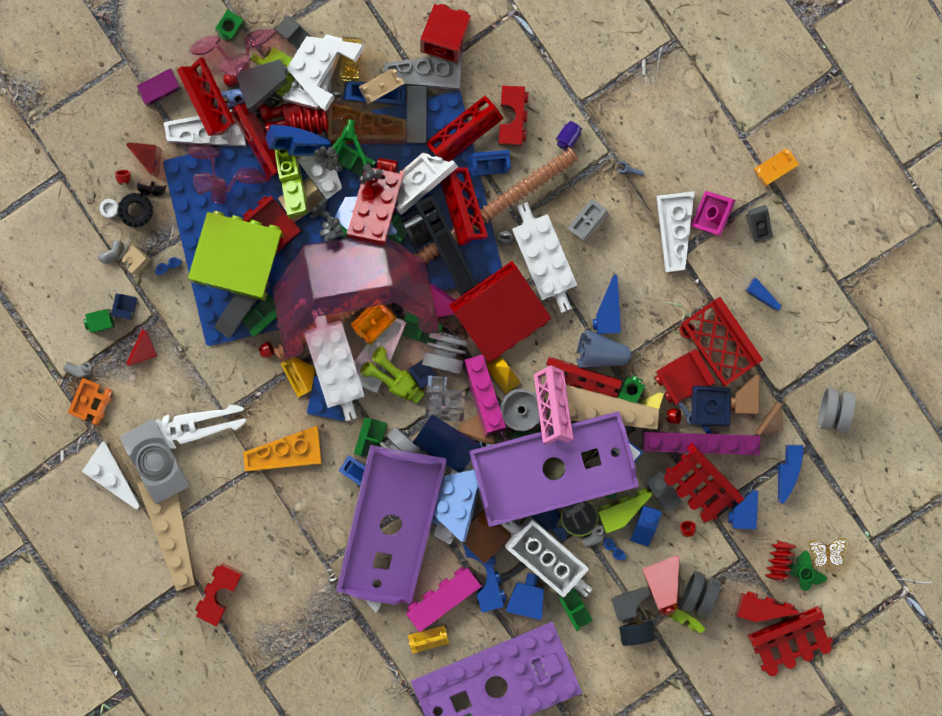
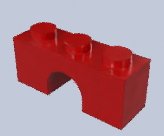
[499,85,529,146]
[195,563,243,626]

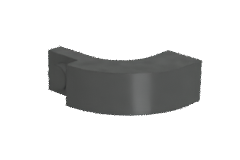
[214,281,271,339]

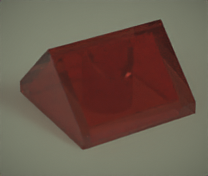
[126,142,162,178]

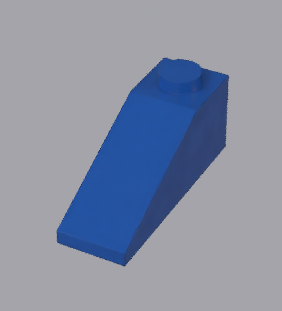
[592,275,621,334]

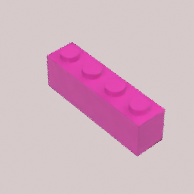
[463,355,506,437]
[406,566,481,632]

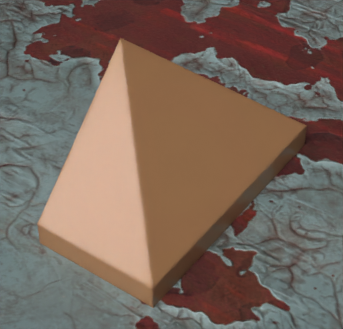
[754,402,783,435]
[458,414,496,445]

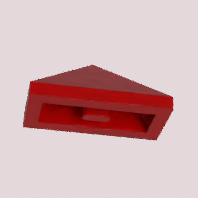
[126,329,157,366]

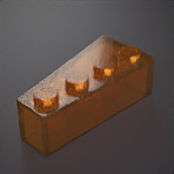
[328,102,407,144]

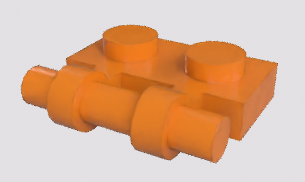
[68,378,113,425]

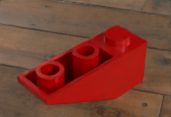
[735,591,799,622]

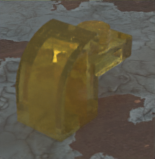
[339,36,362,81]

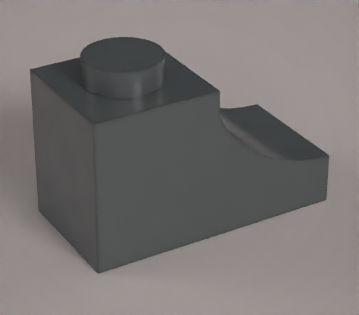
[645,470,683,512]
[611,586,651,623]

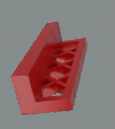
[177,58,236,136]
[426,95,504,162]
[231,104,278,179]
[441,167,488,246]

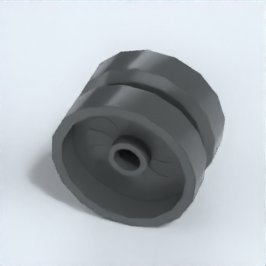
[680,571,721,620]

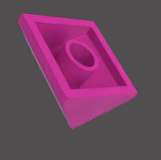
[691,191,736,238]

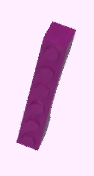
[642,431,760,455]

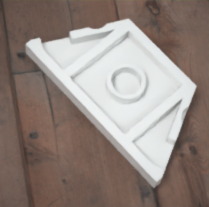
[396,153,458,215]

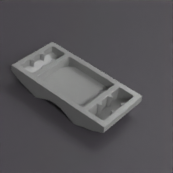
[120,418,191,504]

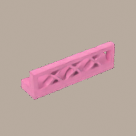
[534,366,573,445]

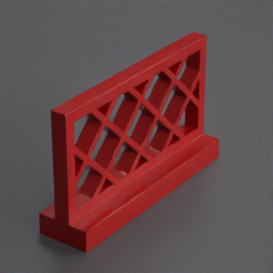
[681,297,763,387]

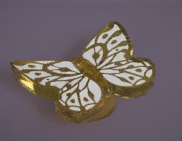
[809,538,846,567]

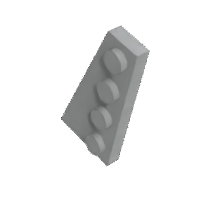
[384,51,463,90]

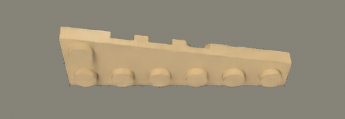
[544,380,659,429]
[137,482,195,591]

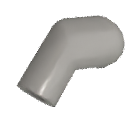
[98,240,123,264]
[63,362,92,378]
[582,525,606,548]

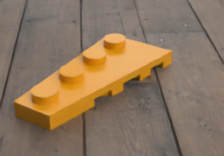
[243,425,322,471]

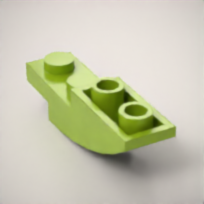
[274,149,308,219]

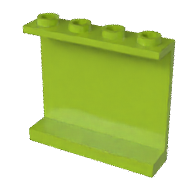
[188,211,284,301]

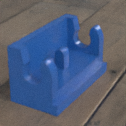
[468,150,511,177]

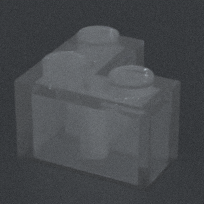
[425,376,466,422]

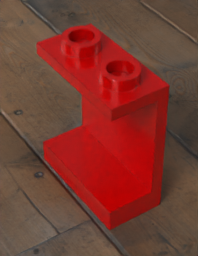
[243,196,302,254]
[654,349,715,405]

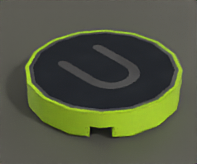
[560,500,599,536]

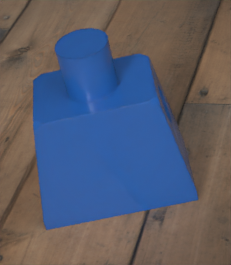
[505,572,544,620]

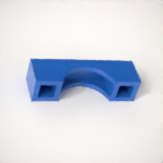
[462,542,506,613]

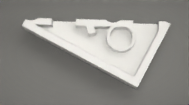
[82,441,140,510]

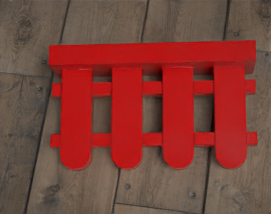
[546,357,622,398]
[664,443,744,522]
[747,606,833,676]

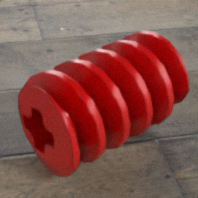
[290,110,330,135]
[765,540,796,582]

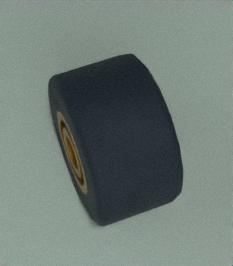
[619,621,656,646]

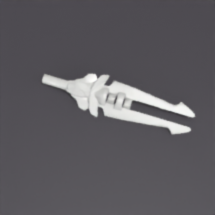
[156,404,247,449]

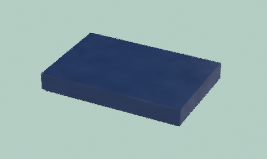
[413,414,481,473]

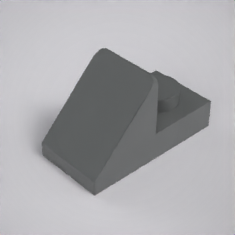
[275,15,312,50]
[746,205,773,242]
[401,213,432,248]

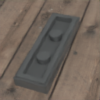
[407,86,427,144]

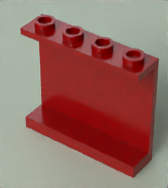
[449,261,552,363]

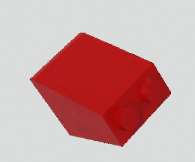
[420,4,471,63]

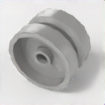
[818,387,856,434]
[500,388,540,431]

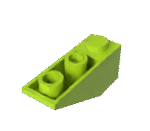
[597,488,653,533]

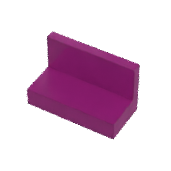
[137,68,181,106]

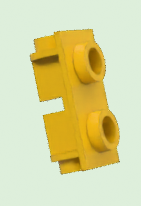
[408,625,449,654]

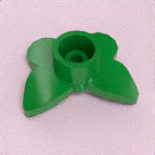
[789,550,827,591]

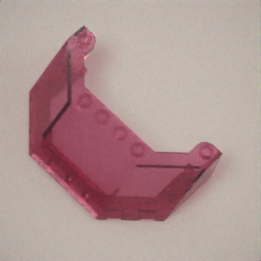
[272,237,439,359]

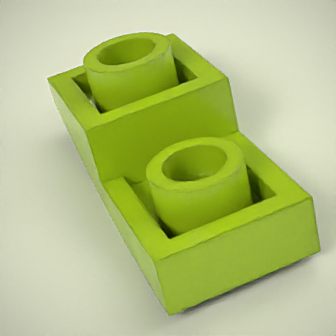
[669,608,705,634]

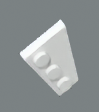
[297,131,343,200]

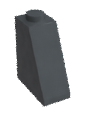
[236,59,289,114]

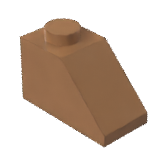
[730,375,760,414]

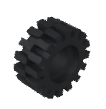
[117,193,153,227]

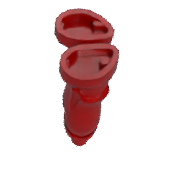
[259,103,328,133]

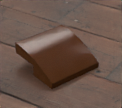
[463,509,511,564]

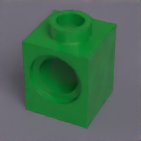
[215,9,245,41]
[84,309,115,333]
[617,375,645,403]

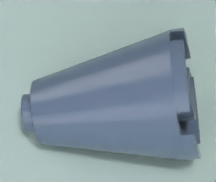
[576,330,632,368]

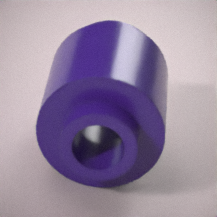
[555,121,582,151]

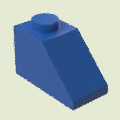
[728,490,758,529]
[630,505,662,547]

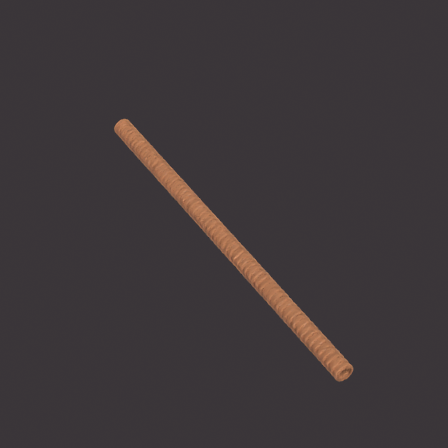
[274,148,578,363]

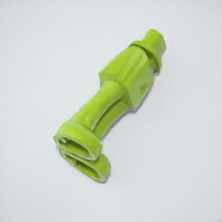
[359,346,425,404]

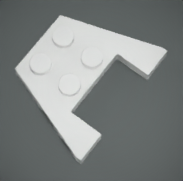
[287,36,365,112]

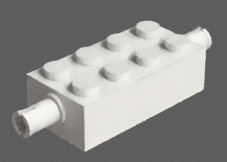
[512,202,577,313]
[304,307,365,421]
[500,516,592,598]

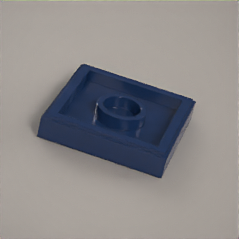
[691,385,731,427]

